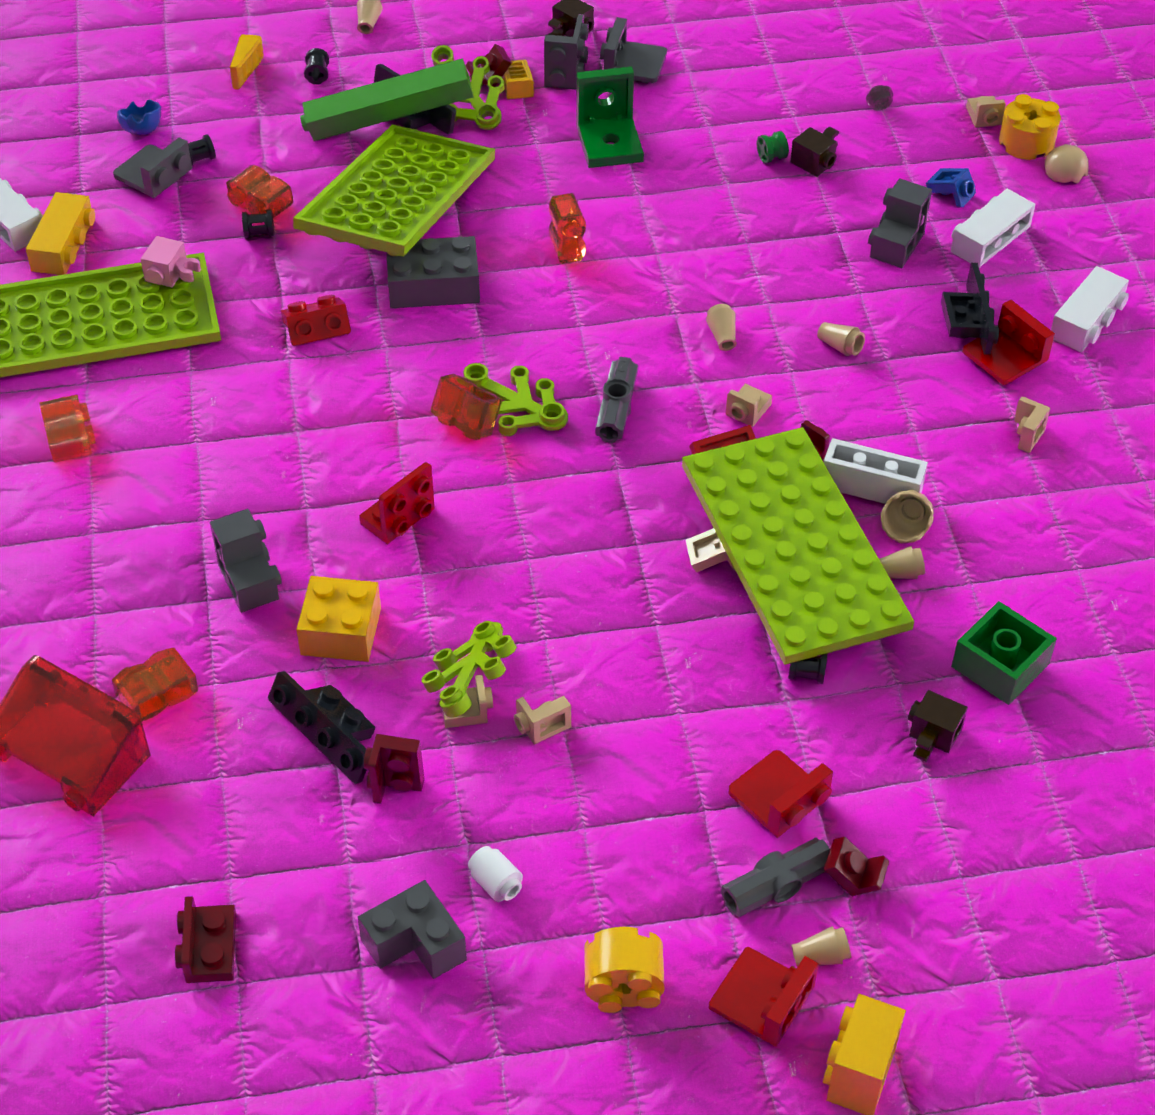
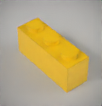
[26,192,95,275]

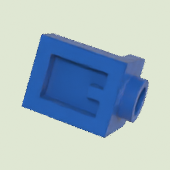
[926,168,976,207]

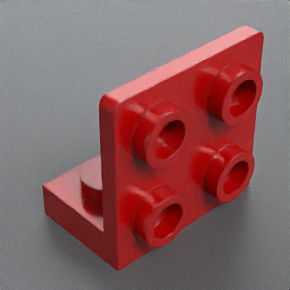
[962,300,1055,385]
[359,462,435,544]
[709,947,819,1047]

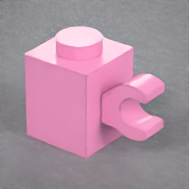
[140,236,201,288]

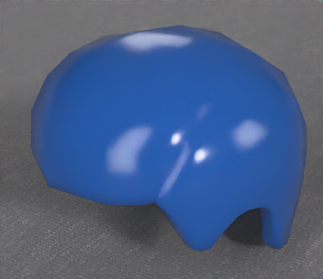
[117,100,161,135]

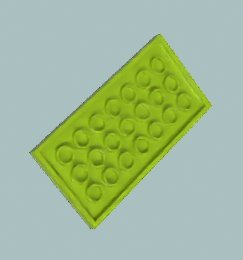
[293,124,495,257]
[0,252,221,377]
[682,427,914,665]

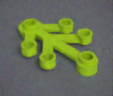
[431,45,505,130]
[463,363,568,436]
[421,621,517,718]

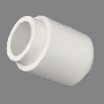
[468,846,523,902]

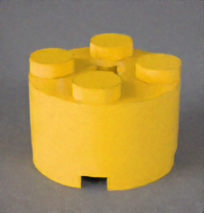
[999,94,1061,160]
[584,927,665,1013]

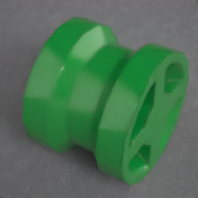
[756,131,789,163]

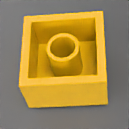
[296,576,381,662]
[823,994,906,1115]

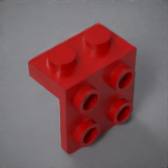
[728,750,833,838]

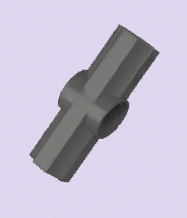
[595,357,638,443]
[721,838,830,917]

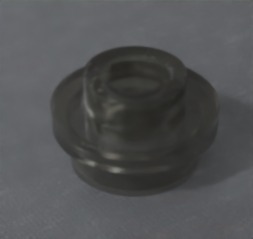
[866,85,893,111]

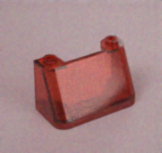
[0,655,151,817]

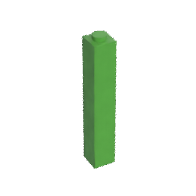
[300,58,473,141]

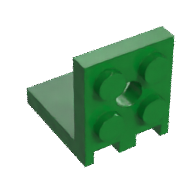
[576,66,644,168]

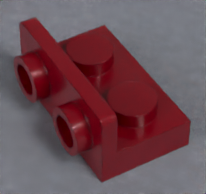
[364,734,425,803]
[175,896,236,983]

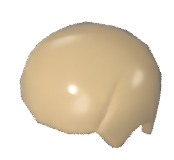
[1045,144,1089,184]
[881,490,934,543]

